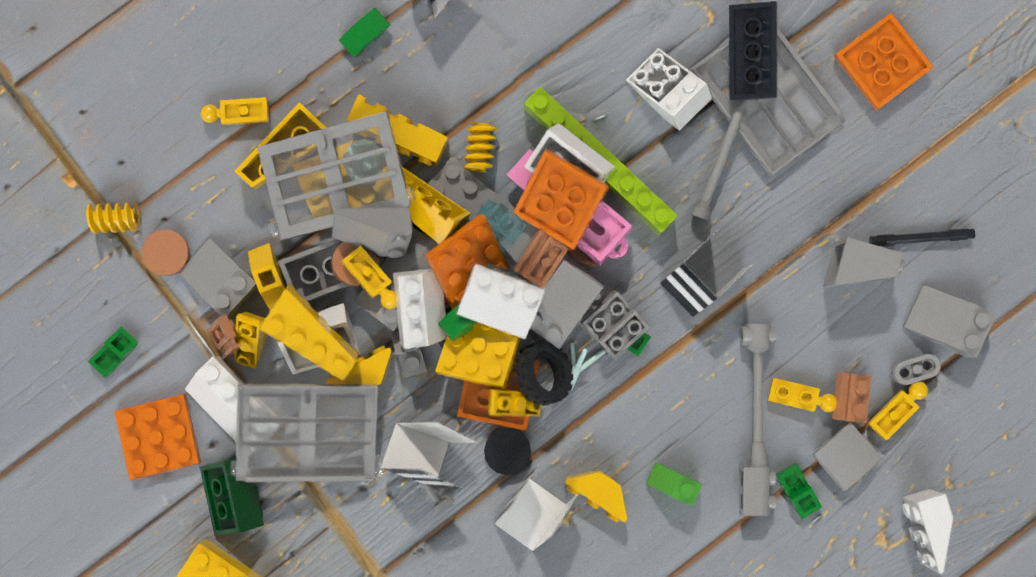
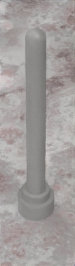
[691,111,742,221]

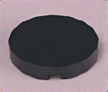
[484,428,531,475]

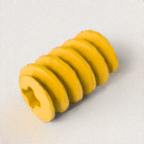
[463,122,498,173]
[86,202,141,234]

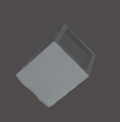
[823,237,904,288]

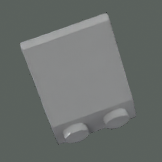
[331,207,412,258]
[178,238,258,319]
[278,239,349,303]
[530,259,604,349]
[903,285,997,358]

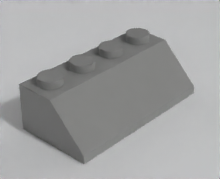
[355,227,437,331]

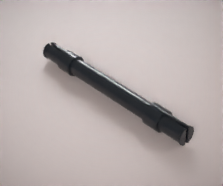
[869,228,975,246]

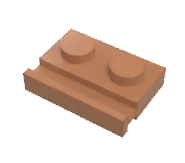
[513,229,569,289]
[208,315,241,360]
[832,372,871,423]

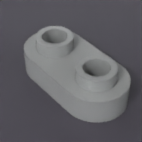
[892,354,941,385]

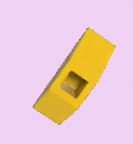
[248,243,287,311]
[234,312,268,369]
[325,346,394,386]
[488,389,542,417]
[564,470,628,523]

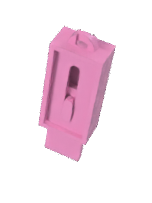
[506,149,632,266]

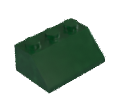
[199,458,264,536]

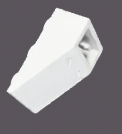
[626,48,712,131]
[902,489,953,574]

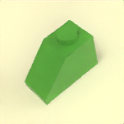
[646,462,703,506]

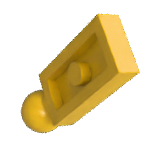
[200,97,270,125]
[342,246,397,309]
[767,378,837,413]
[867,381,928,441]

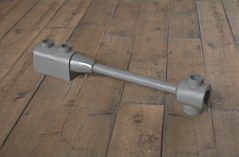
[739,324,776,516]

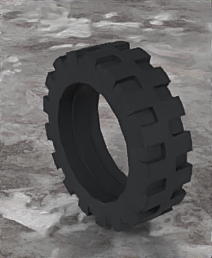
[514,340,573,406]

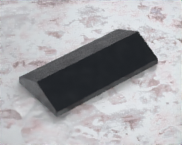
[729,1,778,100]

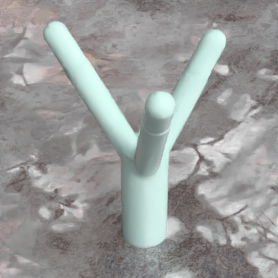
[570,343,606,390]

